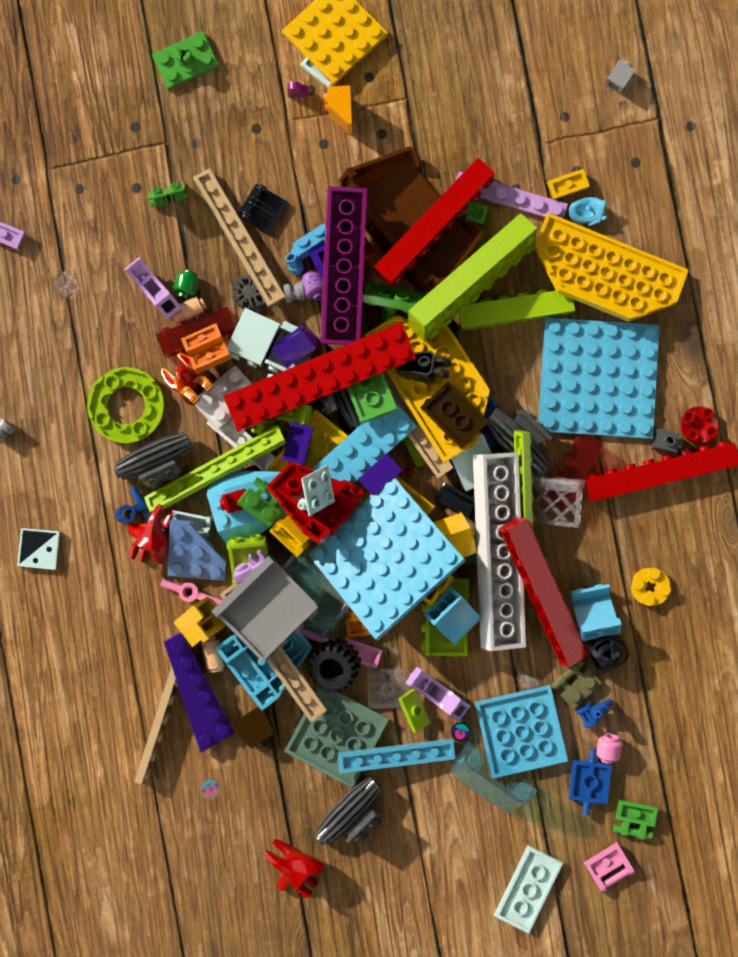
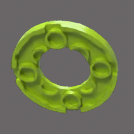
[87,367,165,444]

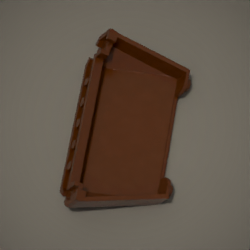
[339,146,484,292]

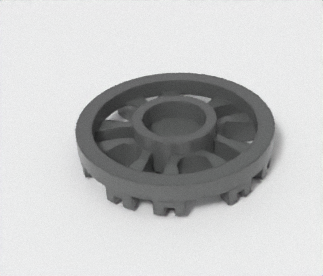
[232,275,265,311]

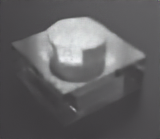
[517,674,539,689]

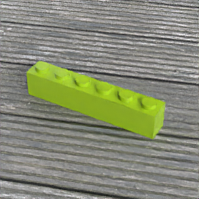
[458,289,575,331]

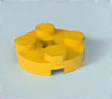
[631,568,671,606]

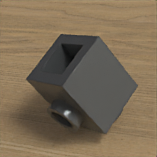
[651,428,683,454]

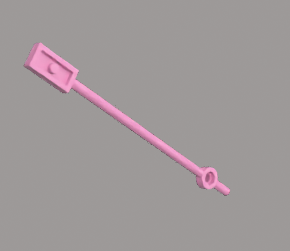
[160,579,383,669]

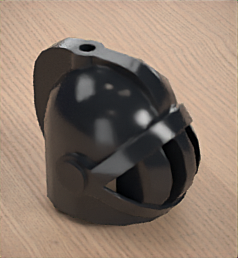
[587,636,629,675]

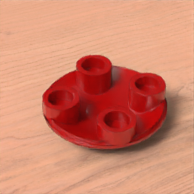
[680,406,719,444]

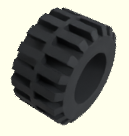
[308,638,361,692]

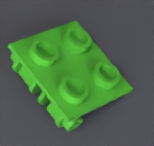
[147,181,188,208]

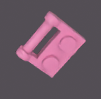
[584,842,635,893]

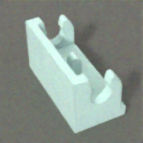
[172,510,213,537]

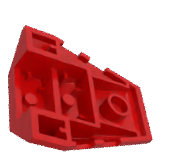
[267,462,364,544]

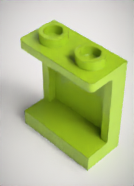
[227,534,269,585]

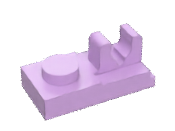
[233,549,268,584]

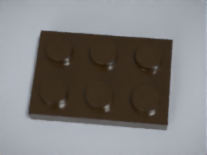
[420,381,489,450]

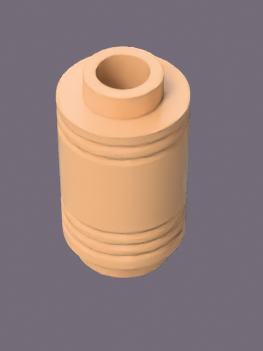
[172,296,207,325]
[201,636,225,673]

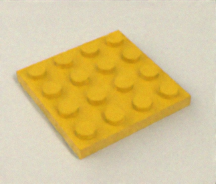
[282,0,388,86]

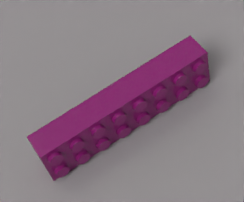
[320,186,367,345]

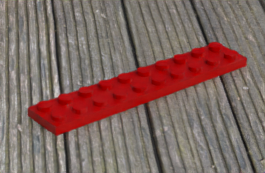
[223,322,417,432]

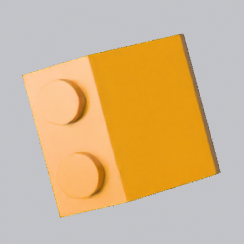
[324,86,352,135]

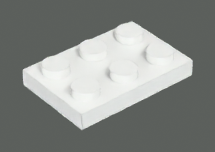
[195,365,252,431]

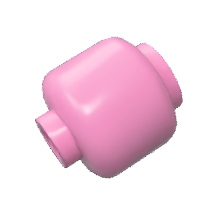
[597,733,623,764]

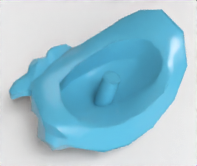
[569,197,607,226]

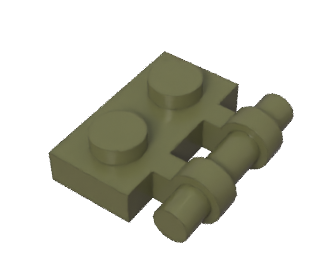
[551,660,601,709]

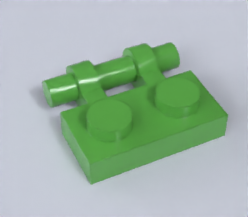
[236,477,280,527]
[613,799,658,840]

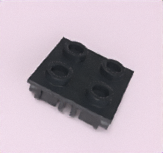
[237,183,289,235]

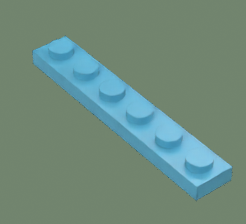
[338,739,455,774]

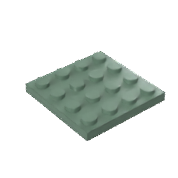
[284,685,389,788]

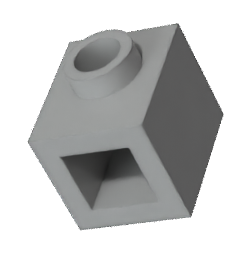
[604,60,635,94]

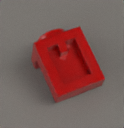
[219,488,245,514]

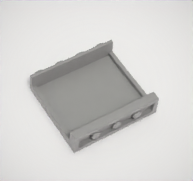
[211,556,319,663]

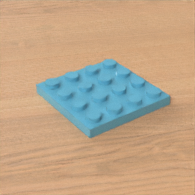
[475,685,568,779]

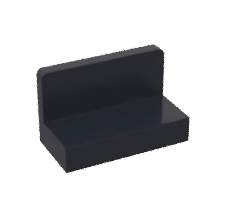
[434,482,475,518]

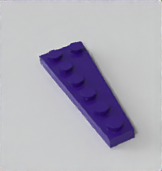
[163,632,235,753]

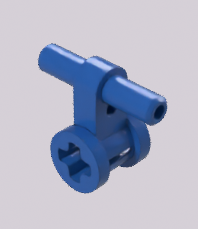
[115,487,151,523]
[576,698,613,728]

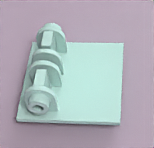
[298,465,335,516]

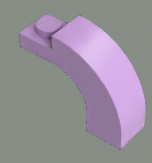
[125,257,182,320]
[405,667,470,721]

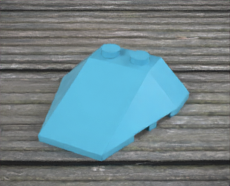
[207,471,288,544]
[215,631,312,710]

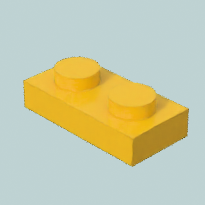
[547,169,590,200]

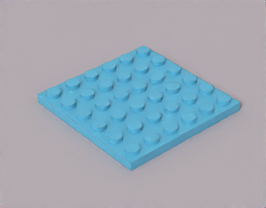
[538,317,660,439]
[308,478,466,640]

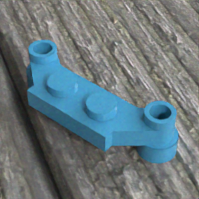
[285,223,325,275]

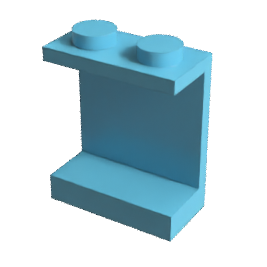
[571,584,621,641]

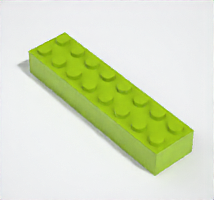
[408,213,537,342]

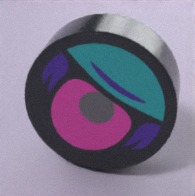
[451,722,470,742]

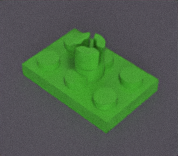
[151,31,219,90]
[362,282,423,321]
[347,373,398,425]

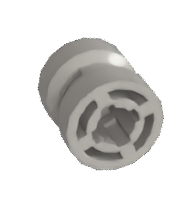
[283,282,305,303]
[0,417,16,444]

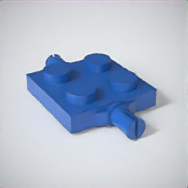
[568,748,612,816]

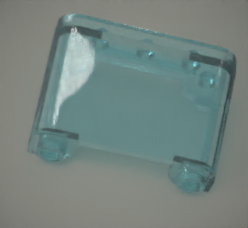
[282,551,351,638]
[451,740,537,813]

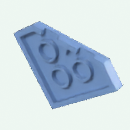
[168,519,227,581]

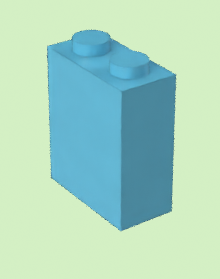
[423,586,482,645]

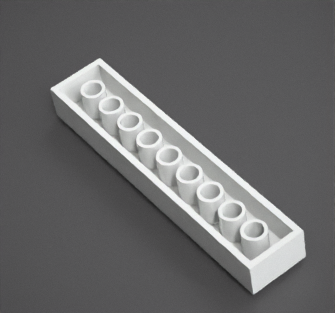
[473,452,526,651]

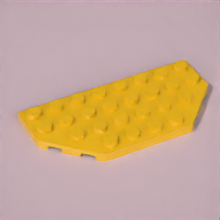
[534,212,688,322]
[363,316,490,464]

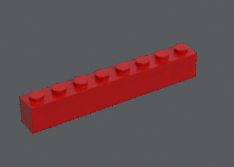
[374,158,495,287]
[583,441,738,502]
[499,517,588,667]

